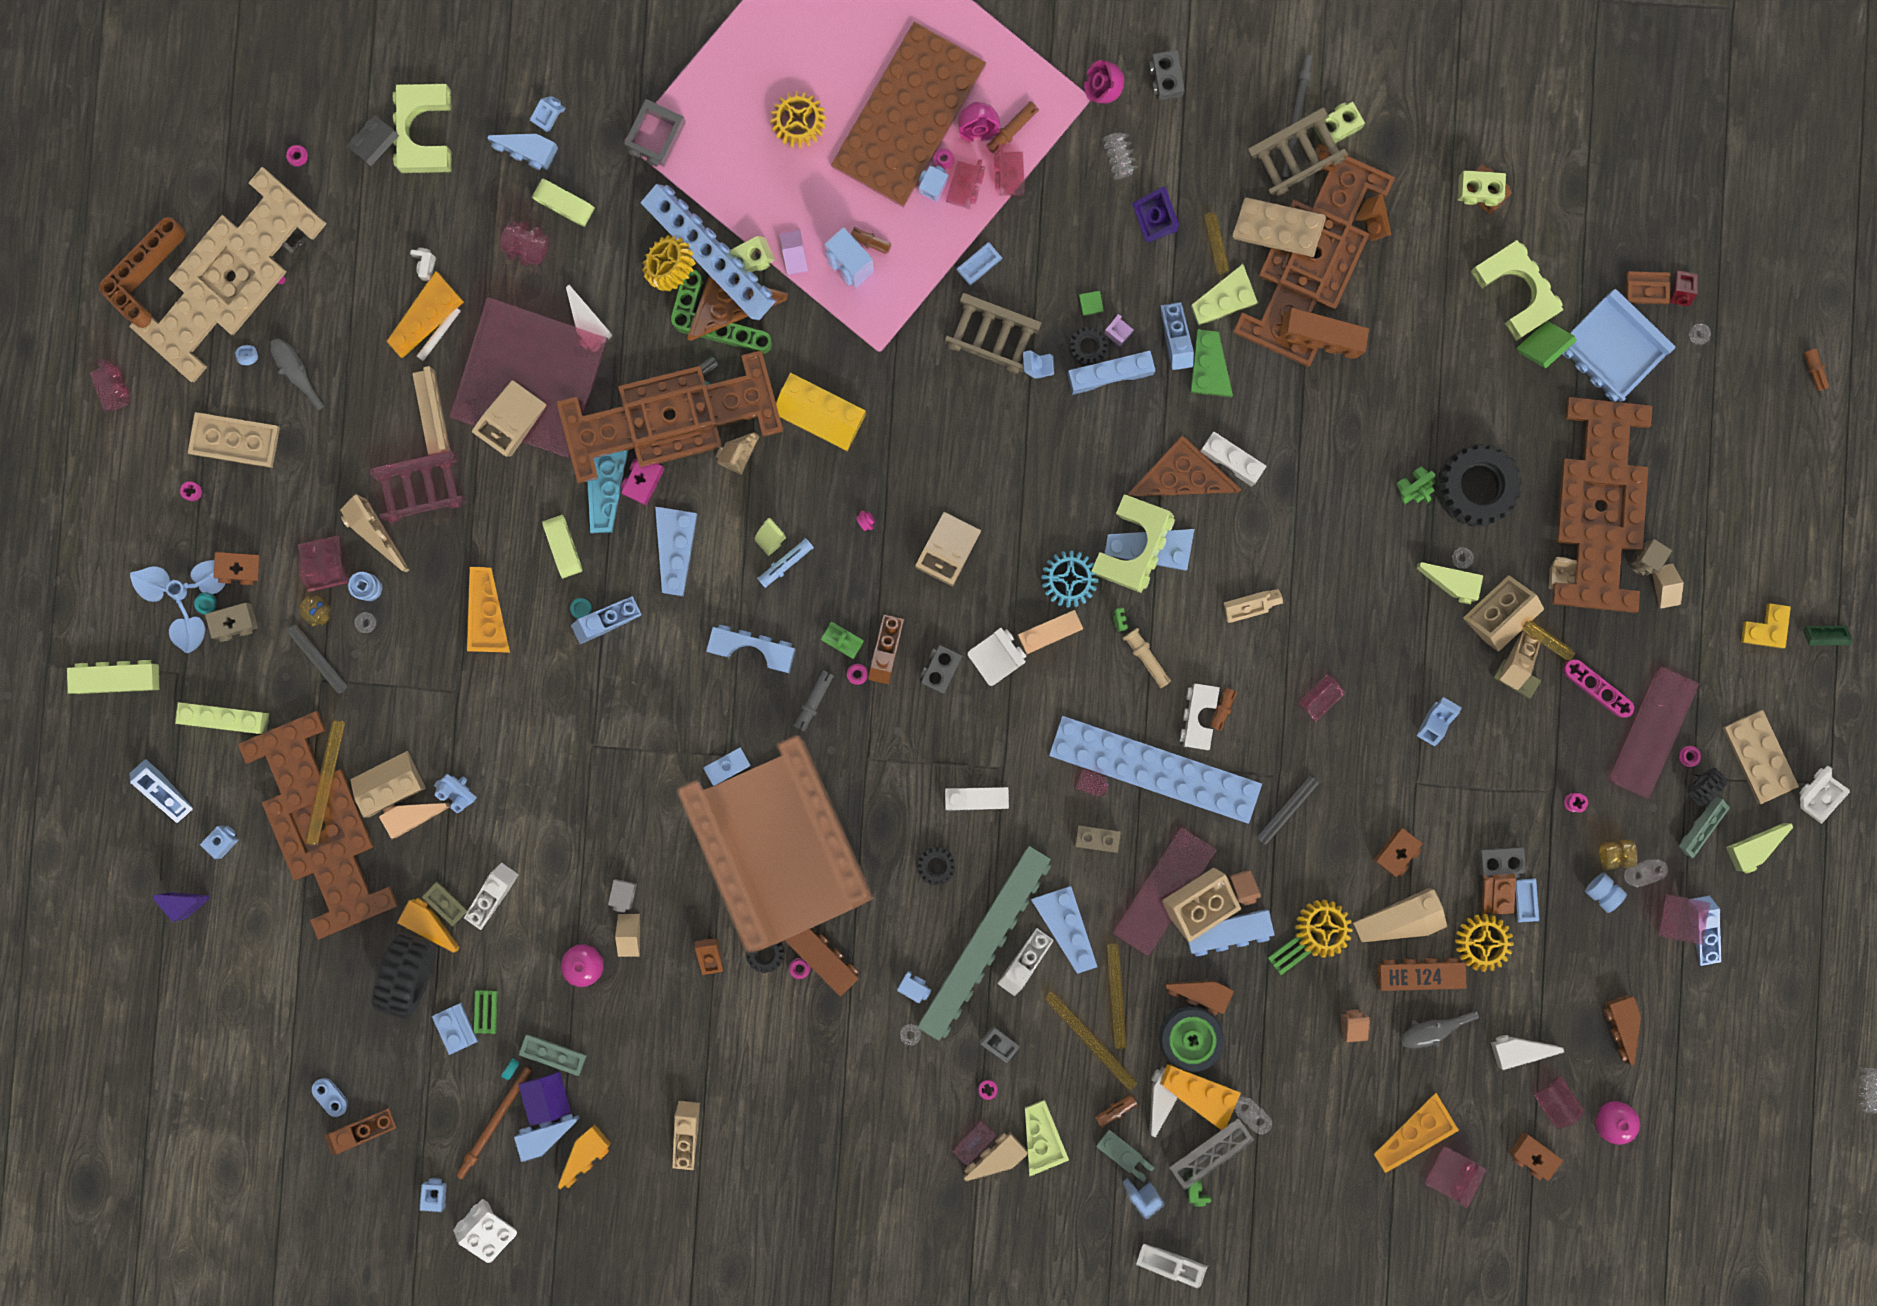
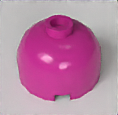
[1084,60,1124,103]
[958,102,1000,142]
[561,944,604,987]
[1595,1101,1640,1145]

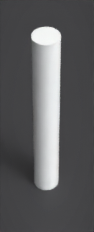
[417,308,461,361]

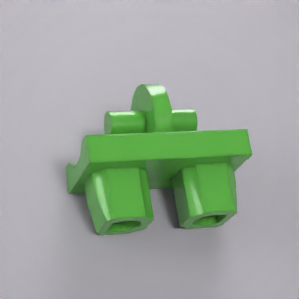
[1397,467,1436,504]
[821,622,864,659]

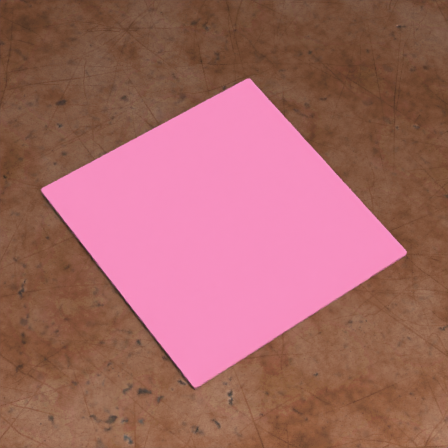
[625,0,1090,352]

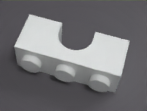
[1200,432,1266,486]
[1180,683,1219,750]

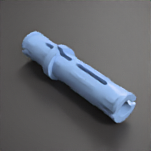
[757,538,814,588]

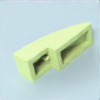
[755,518,786,556]

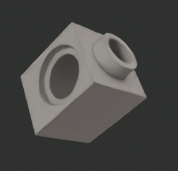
[608,879,637,912]

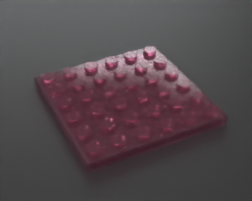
[450,297,608,458]

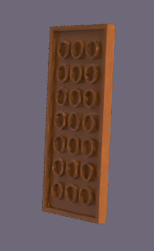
[831,22,986,208]

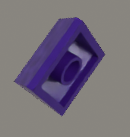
[1132,186,1179,242]
[153,892,210,922]
[518,1071,571,1125]

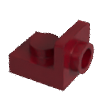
[1670,270,1698,306]

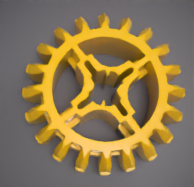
[770,91,827,149]
[642,235,696,291]
[1295,900,1353,958]
[1455,914,1514,972]

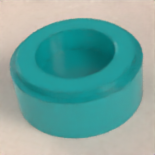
[194,592,217,614]
[570,598,592,619]
[501,1058,519,1080]

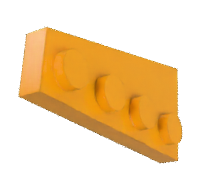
[387,271,464,358]

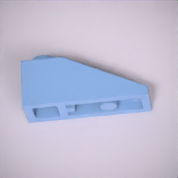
[130,759,193,823]

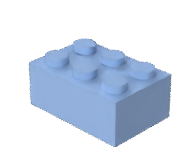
[825,227,874,289]

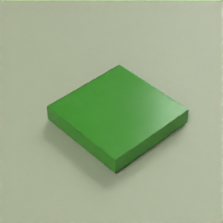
[1517,321,1577,368]

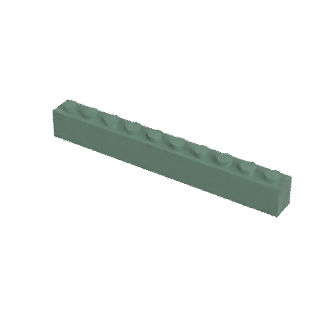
[917,845,1051,1041]

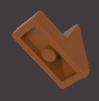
[1356,194,1391,241]
[695,938,723,975]

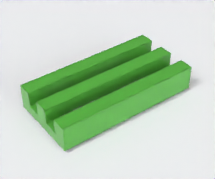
[1112,608,1128,632]
[1268,936,1312,975]
[474,990,498,1034]

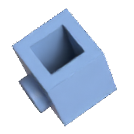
[919,166,949,202]
[200,826,239,859]

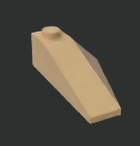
[716,432,759,475]
[340,494,410,572]
[1353,888,1447,942]

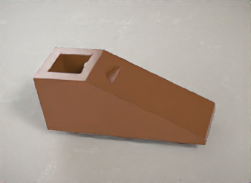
[868,615,904,685]
[1164,980,1234,1015]
[1604,995,1641,1066]
[324,1108,396,1155]

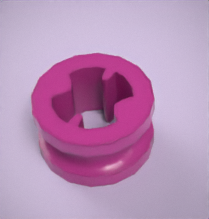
[180,481,202,501]
[979,1080,998,1100]

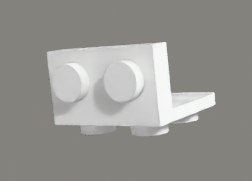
[968,628,1026,686]
[1800,766,1850,824]
[453,1199,517,1262]

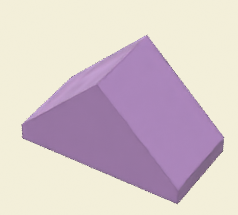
[780,230,808,275]

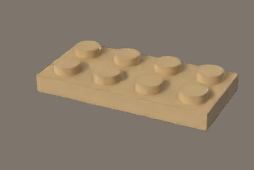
[1233,198,1326,257]
[188,412,280,468]
[1722,710,1799,804]

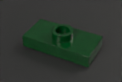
[1803,626,1853,646]

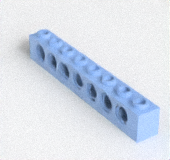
[641,184,776,320]

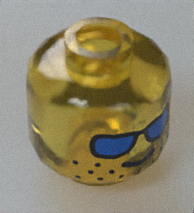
[298,595,331,627]

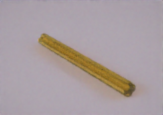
[305,720,345,845]
[1045,991,1137,1090]

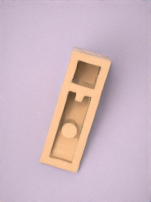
[1018,610,1083,655]
[379,803,451,839]

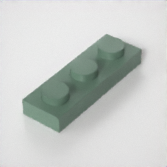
[1679,796,1730,858]
[519,1034,587,1076]

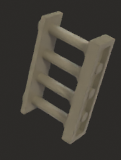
[1248,107,1348,196]
[945,293,1042,374]

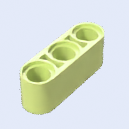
[532,179,595,227]
[542,514,583,579]

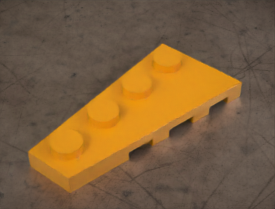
[467,567,510,653]
[1159,1064,1240,1130]
[1374,1093,1459,1173]

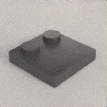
[347,115,399,166]

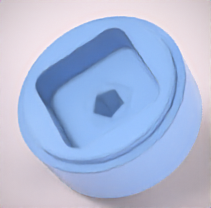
[235,345,258,365]

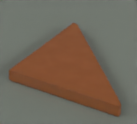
[688,275,788,341]
[1127,435,1242,497]

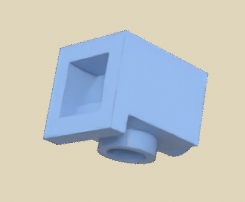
[897,971,931,1003]
[420,1178,447,1212]

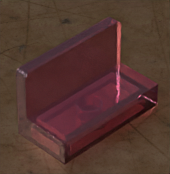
[1534,1077,1585,1129]

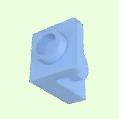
[530,96,565,132]
[1023,350,1054,379]

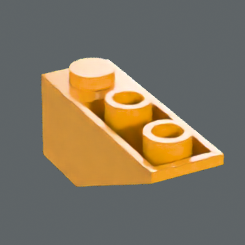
[558,1124,611,1189]

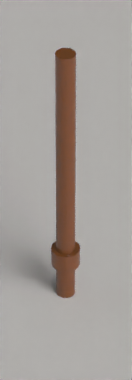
[456,1066,532,1179]

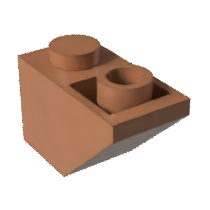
[1228,870,1261,905]
[1341,1009,1370,1042]

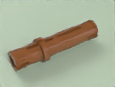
[986,101,1039,155]

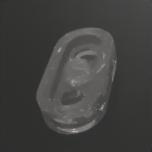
[1624,859,1668,887]
[1234,1097,1272,1134]

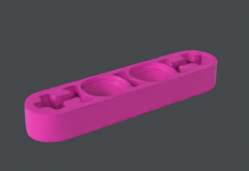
[1563,660,1634,718]

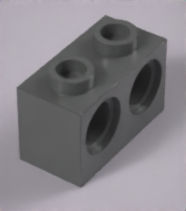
[1148,50,1185,101]
[919,645,962,694]
[1477,847,1526,878]

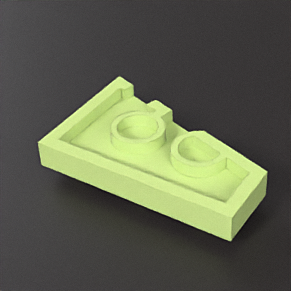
[1191,264,1258,326]
[1025,1100,1069,1176]

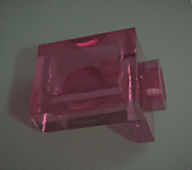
[1075,768,1109,797]

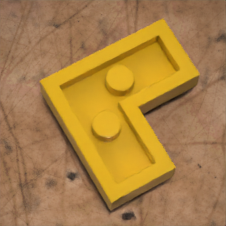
[1741,604,1791,648]

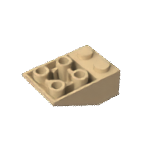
[472,380,547,457]
[915,512,981,587]

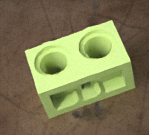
[1313,102,1365,147]
[1458,171,1506,206]
[729,236,775,278]

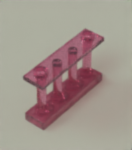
[370,451,467,523]

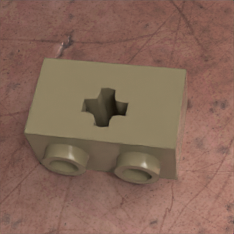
[1629,539,1672,576]
[205,603,258,642]
[1074,825,1121,853]

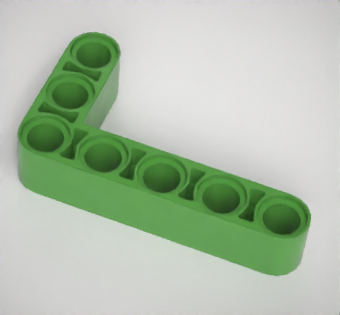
[671,270,772,353]

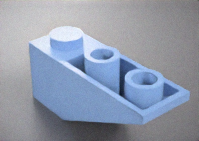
[488,134,558,170]
[1161,302,1194,370]
[571,596,641,644]
[1689,896,1721,966]
[514,1114,579,1162]

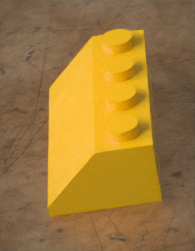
[776,373,866,451]

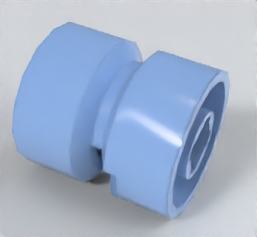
[348,572,382,601]
[1585,873,1627,913]

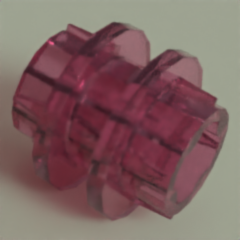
[499,220,550,267]

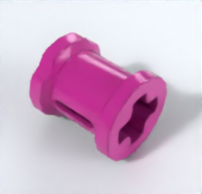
[1564,793,1588,812]

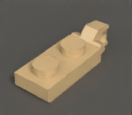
[1224,589,1283,623]

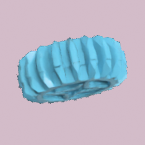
[1041,551,1098,608]

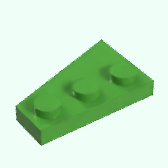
[1190,330,1233,397]

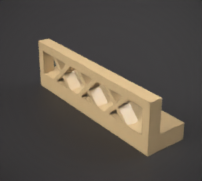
[412,366,450,456]

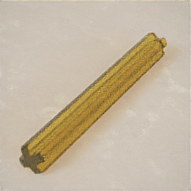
[1107,943,1127,1049]

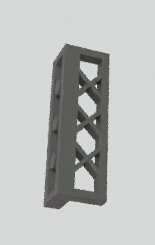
[1170,1118,1254,1190]

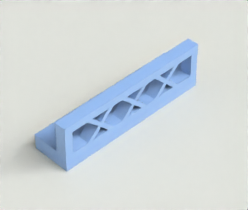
[1123,1178,1163,1218]

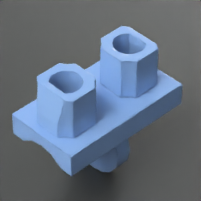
[434,774,477,813]

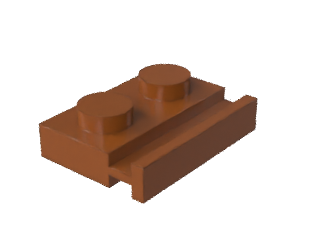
[1626,271,1670,305]
[1481,873,1516,915]

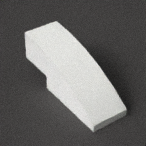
[1136,1244,1207,1288]

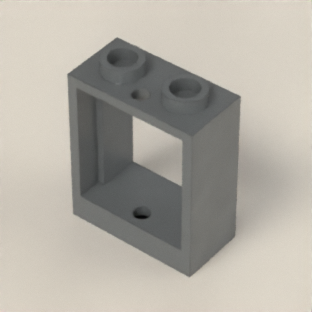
[624,99,686,167]

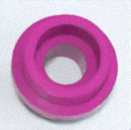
[286,145,308,166]
[933,148,954,170]
[856,510,875,531]
[847,664,868,685]
[1679,746,1701,767]
[789,958,810,979]

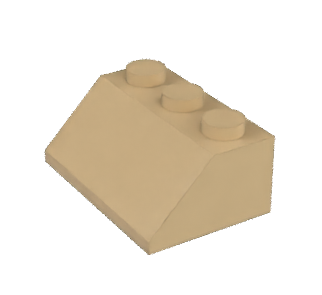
[1463,575,1544,652]
[350,751,426,818]
[1162,868,1241,943]

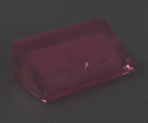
[1298,675,1346,722]

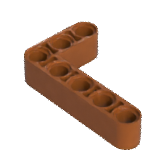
[99,217,186,328]

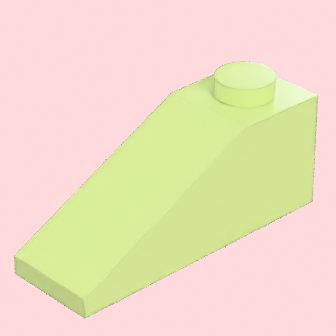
[1416,562,1483,604]
[1726,823,1793,873]

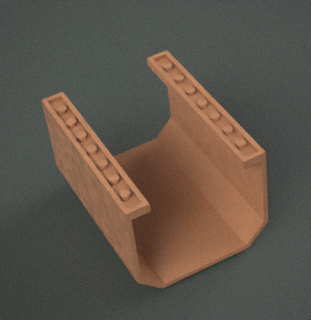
[678,736,874,952]

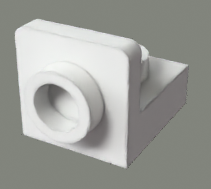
[410,248,436,281]

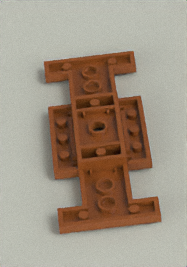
[1233,143,1395,367]
[557,350,783,484]
[1552,397,1652,613]
[238,711,398,940]

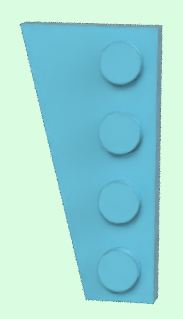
[588,450,628,533]

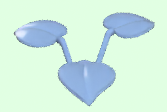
[130,560,225,653]

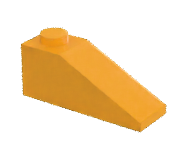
[397,898,460,953]

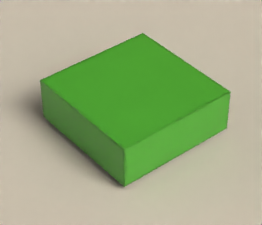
[1079,291,1104,316]

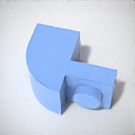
[1417,697,1461,746]

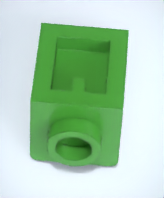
[1187,1173,1211,1206]

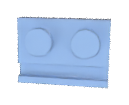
[432,1003,479,1055]

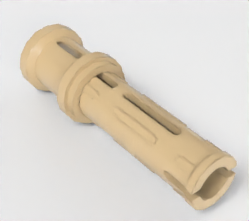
[1122,628,1171,688]

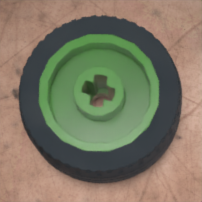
[1159,1006,1224,1072]

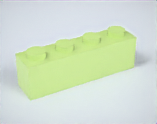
[67,660,159,694]
[175,703,269,734]

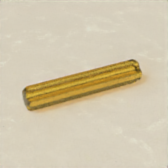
[1205,213,1229,274]
[1522,621,1575,660]

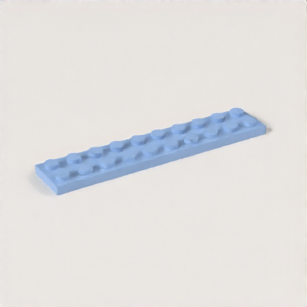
[1049,716,1262,824]

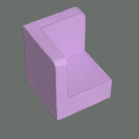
[1104,314,1134,347]

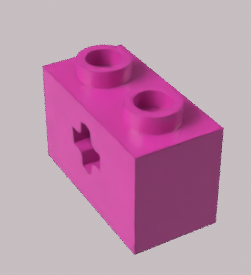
[621,459,665,506]

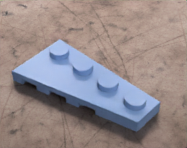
[655,507,698,596]
[1104,529,1194,571]
[1031,886,1097,974]

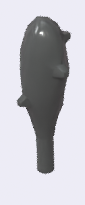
[270,338,324,411]
[1400,1011,1479,1049]

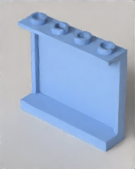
[1562,289,1675,402]

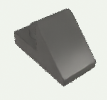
[979,1025,1020,1063]

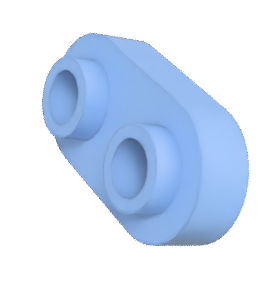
[312,1078,348,1117]

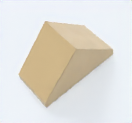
[1652,564,1684,609]
[615,914,640,957]

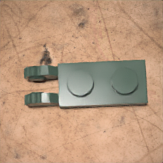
[1096,1129,1155,1182]

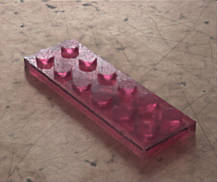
[1609,666,1699,799]
[1113,827,1217,957]

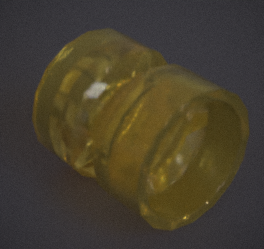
[1599,839,1637,870]

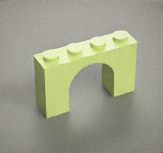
[393,84,451,173]
[1471,240,1563,341]
[1091,494,1175,593]

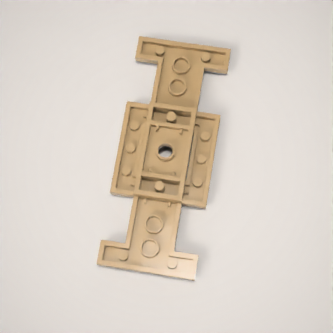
[129,167,327,382]

